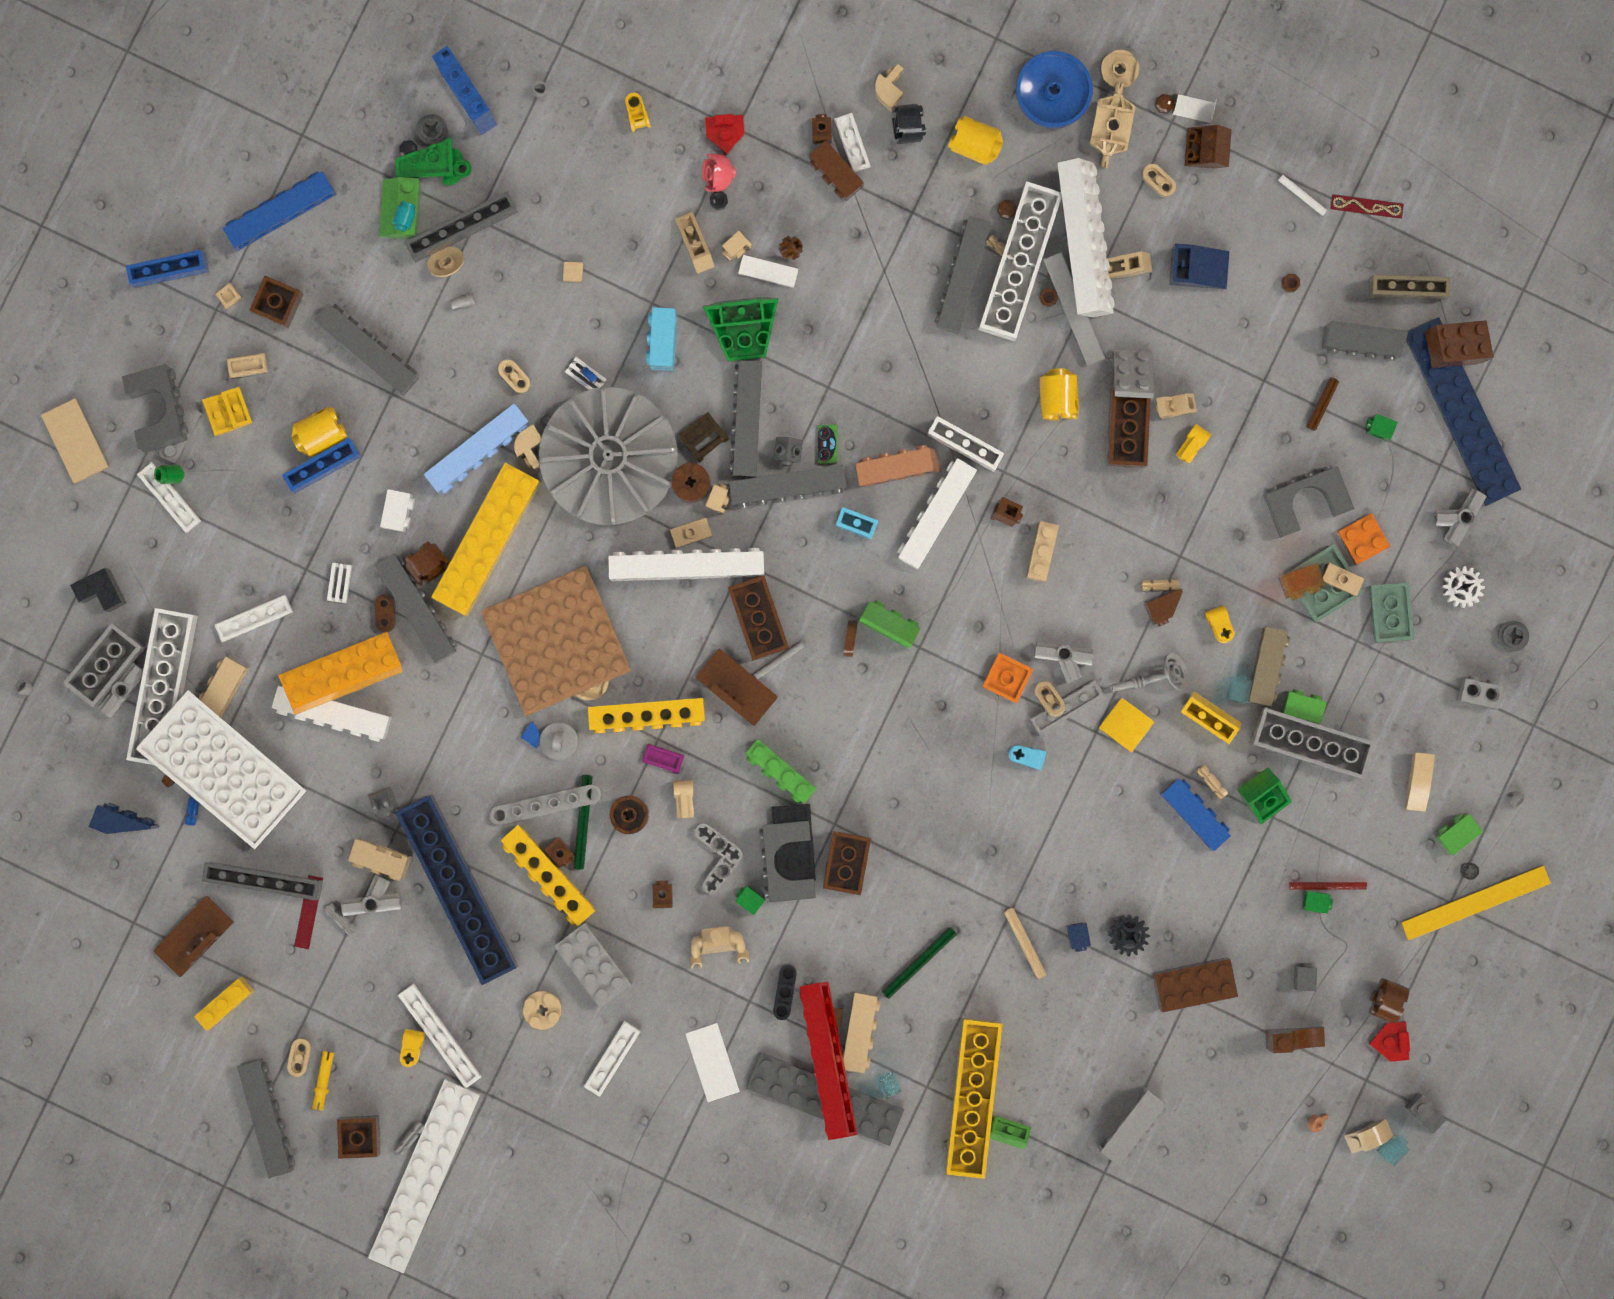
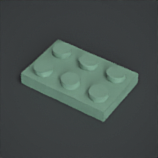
[1369,582,1414,643]

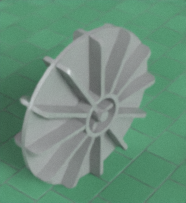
[539,387,678,525]

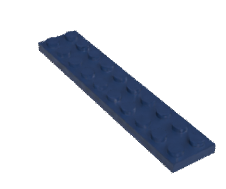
[1406,317,1521,506]

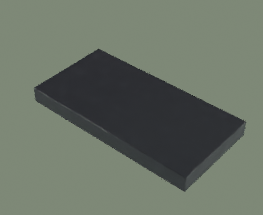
[772,804,816,881]

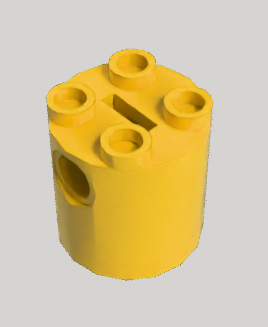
[948,115,1003,165]
[1039,368,1079,421]
[292,406,347,457]

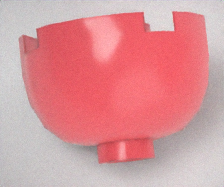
[702,154,736,192]

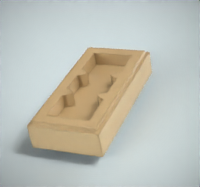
[227,353,269,378]
[670,518,712,548]
[1321,563,1364,596]

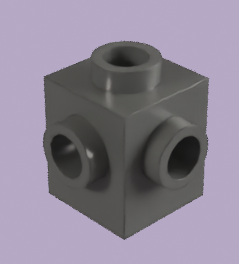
[773,437,803,466]

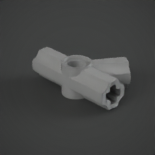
[1434,489,1487,547]
[1034,641,1094,683]
[341,875,401,916]

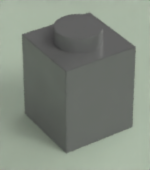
[1294,963,1317,991]

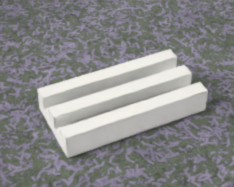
[565,357,607,390]
[327,563,352,603]

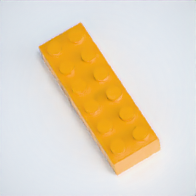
[278,632,403,715]

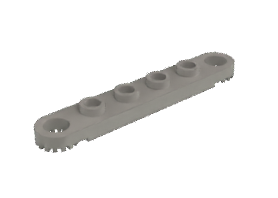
[490,785,603,825]

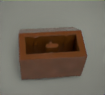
[1184,125,1232,169]

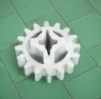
[1442,566,1485,608]

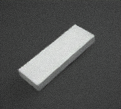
[834,113,871,173]
[738,255,799,288]

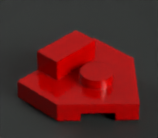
[705,114,745,155]
[1368,1021,1410,1062]

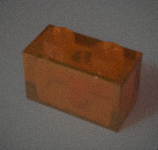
[1278,563,1325,601]

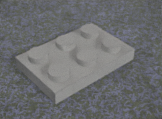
[1113,350,1154,398]

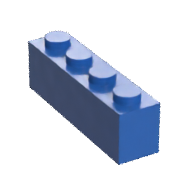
[126,250,209,288]
[282,438,362,494]
[1160,778,1231,851]

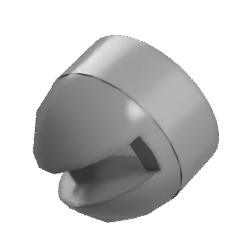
[532,81,548,98]
[15,679,33,696]
[1508,791,1526,808]

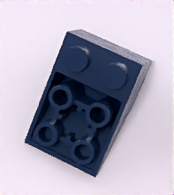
[1169,243,1230,290]
[88,803,159,834]

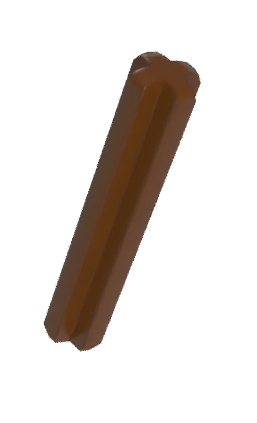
[1306,377,1339,431]

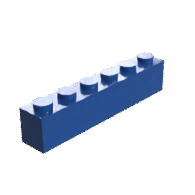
[223,171,337,251]

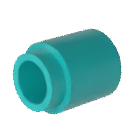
[392,201,416,232]

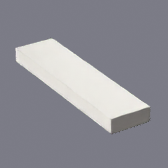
[137,462,201,533]
[215,595,293,642]
[584,1021,641,1097]

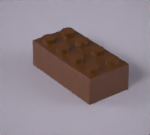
[1107,387,1151,468]
[728,575,789,661]
[1152,957,1238,1013]

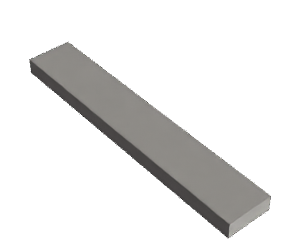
[1044,252,1105,366]

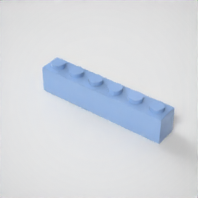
[424,404,530,494]

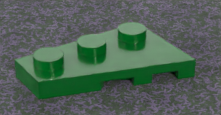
[395,137,454,178]

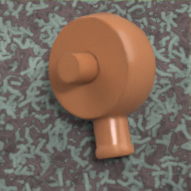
[1307,1113,1329,1133]

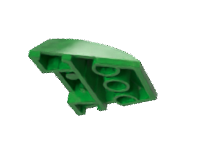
[702,297,779,361]

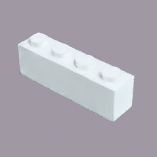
[927,416,1004,472]

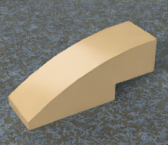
[1406,752,1435,812]

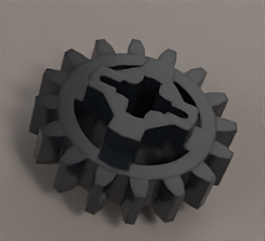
[1108,914,1150,957]

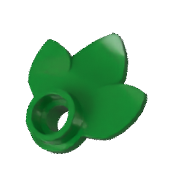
[442,148,472,186]

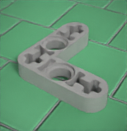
[695,823,743,894]

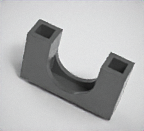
[122,364,189,453]
[1263,465,1354,538]
[759,821,816,902]

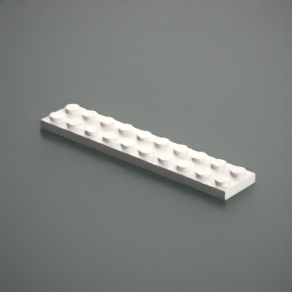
[368,1079,481,1273]

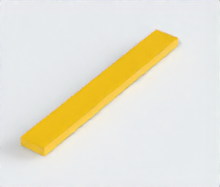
[1400,865,1551,940]

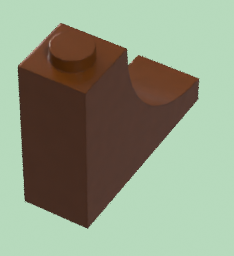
[1265,1027,1325,1053]

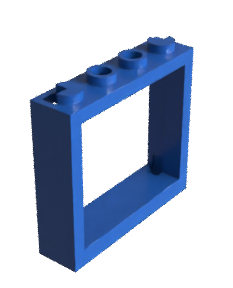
[432,45,497,135]

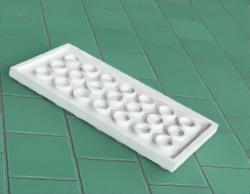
[136,690,306,849]

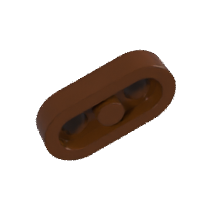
[375,594,396,633]

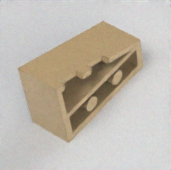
[348,838,413,881]

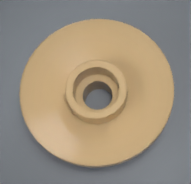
[427,247,464,277]

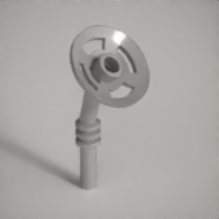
[1111,653,1189,692]

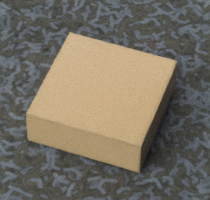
[563,262,584,283]
[215,283,242,310]

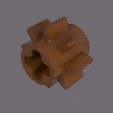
[779,236,803,260]

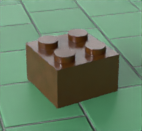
[249,276,304,329]
[337,1115,380,1159]

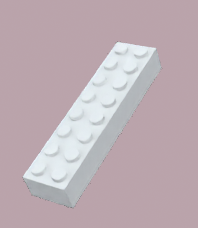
[1058,158,1115,318]
[979,181,1062,342]
[609,548,764,581]
[126,608,198,765]

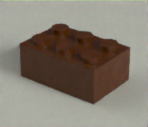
[1425,320,1494,368]
[823,831,871,895]

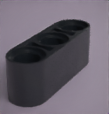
[773,963,797,1020]

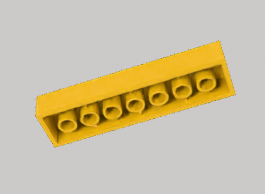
[431,463,541,617]
[945,1018,1003,1179]

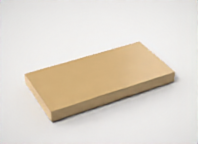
[41,398,110,484]

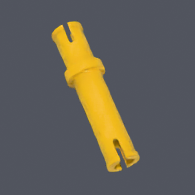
[311,1051,335,1111]

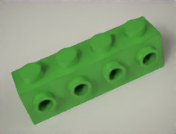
[745,739,817,804]

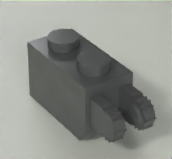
[368,787,399,818]

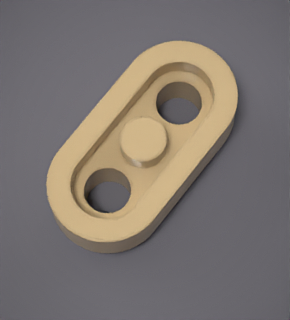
[1142,164,1176,197]
[498,360,531,394]
[1035,682,1065,717]
[287,1038,312,1077]

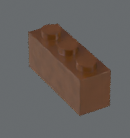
[809,140,864,201]

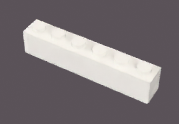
[897,458,977,570]
[272,686,392,742]

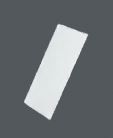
[686,1023,740,1102]

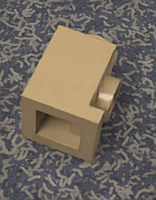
[722,231,752,261]
[706,483,731,514]

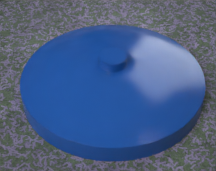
[1016,51,1093,128]

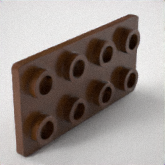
[696,649,778,726]
[154,896,234,977]

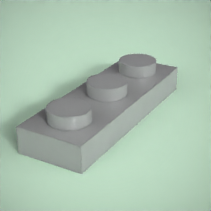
[158,404,202,465]

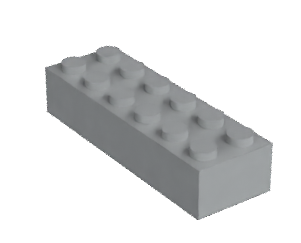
[1250,708,1375,779]

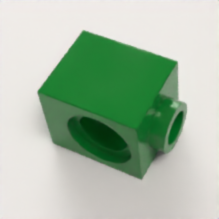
[1365,414,1398,442]
[735,886,766,915]
[1302,890,1333,914]

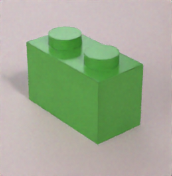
[1281,689,1327,724]
[1435,813,1483,856]

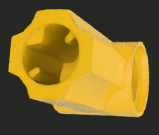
[1175,423,1212,464]

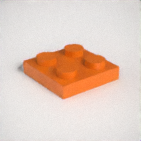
[1337,513,1390,565]
[982,653,1033,704]

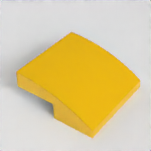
[201,387,252,437]
[1099,698,1155,753]

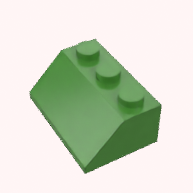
[379,177,421,239]
[859,600,921,649]

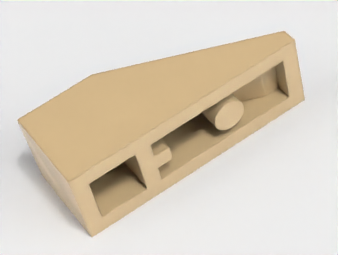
[675,212,715,274]
[1107,251,1152,279]

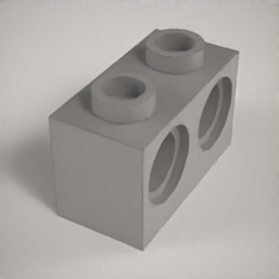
[1457,676,1503,709]

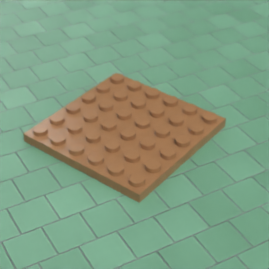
[481,566,632,717]

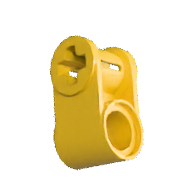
[625,93,651,132]
[1205,605,1235,643]
[400,1029,425,1067]

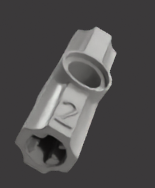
[98,662,143,718]

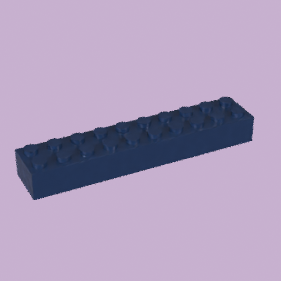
[395,795,519,985]

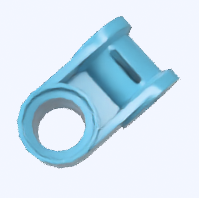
[1008,745,1047,770]

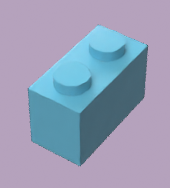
[835,507,878,540]

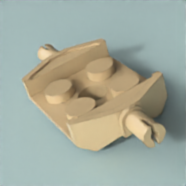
[1089,82,1136,168]

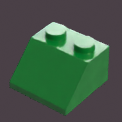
[1237,767,1292,825]

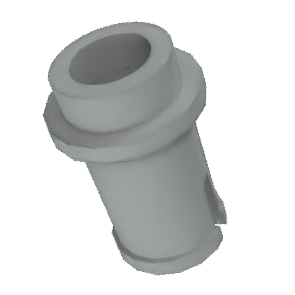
[450,292,476,311]

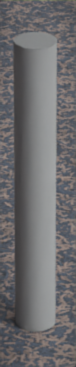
[754,641,805,680]

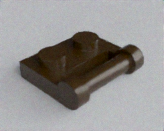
[678,412,729,463]

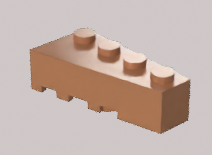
[855,445,941,487]

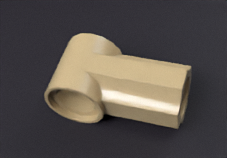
[673,780,694,818]

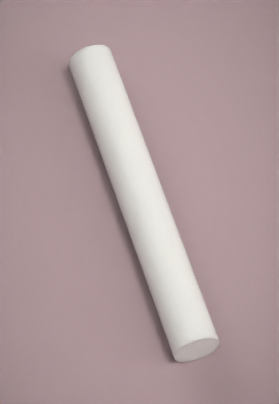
[1278,175,1327,216]

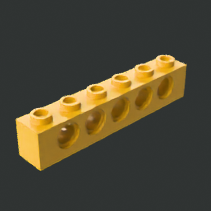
[588,698,705,734]
[501,824,596,926]

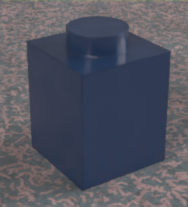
[1066,922,1091,952]

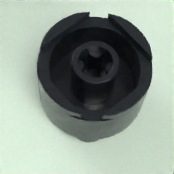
[892,104,926,145]

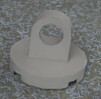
[540,722,578,760]

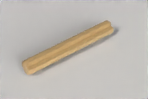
[1004,908,1046,979]

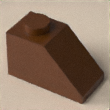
[1144,589,1183,627]

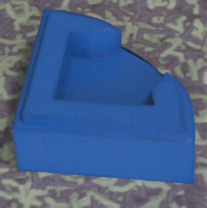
[580,367,598,384]
[521,722,540,748]

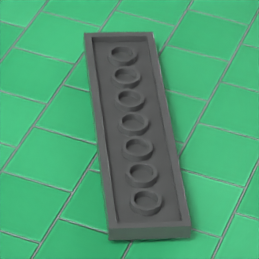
[747,1053,904,1146]

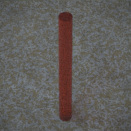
[1289,882,1367,890]

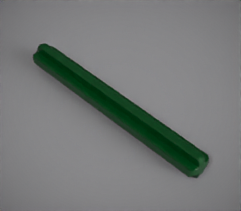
[574,774,593,870]
[882,927,956,999]

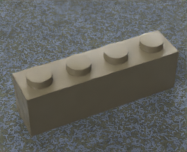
[1369,275,1450,300]
[1246,626,1290,707]

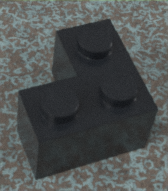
[70,568,127,612]

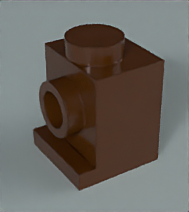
[812,114,832,144]
[990,497,1023,527]
[544,837,575,867]
[652,880,673,908]

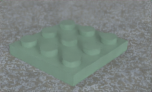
[1284,544,1365,623]

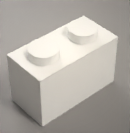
[380,489,415,533]

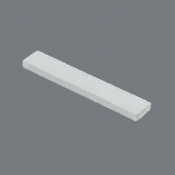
[398,984,482,1088]

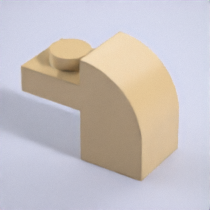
[875,64,904,111]
[1156,393,1197,419]
[514,425,542,471]
[1344,1118,1393,1153]

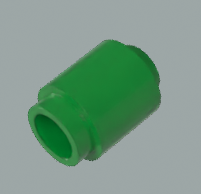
[154,465,184,484]

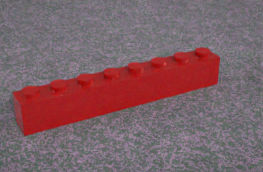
[799,982,857,1141]

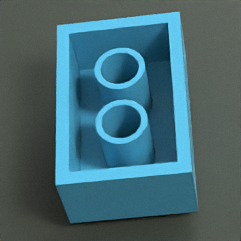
[646,307,677,371]

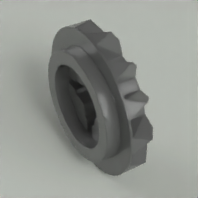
[417,114,448,145]
[1498,621,1529,651]

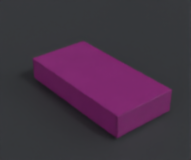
[642,744,685,774]

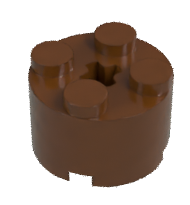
[672,463,711,503]
[405,541,450,586]
[609,795,649,834]
[1369,978,1409,1023]

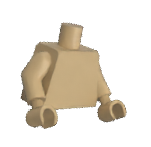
[690,926,749,969]

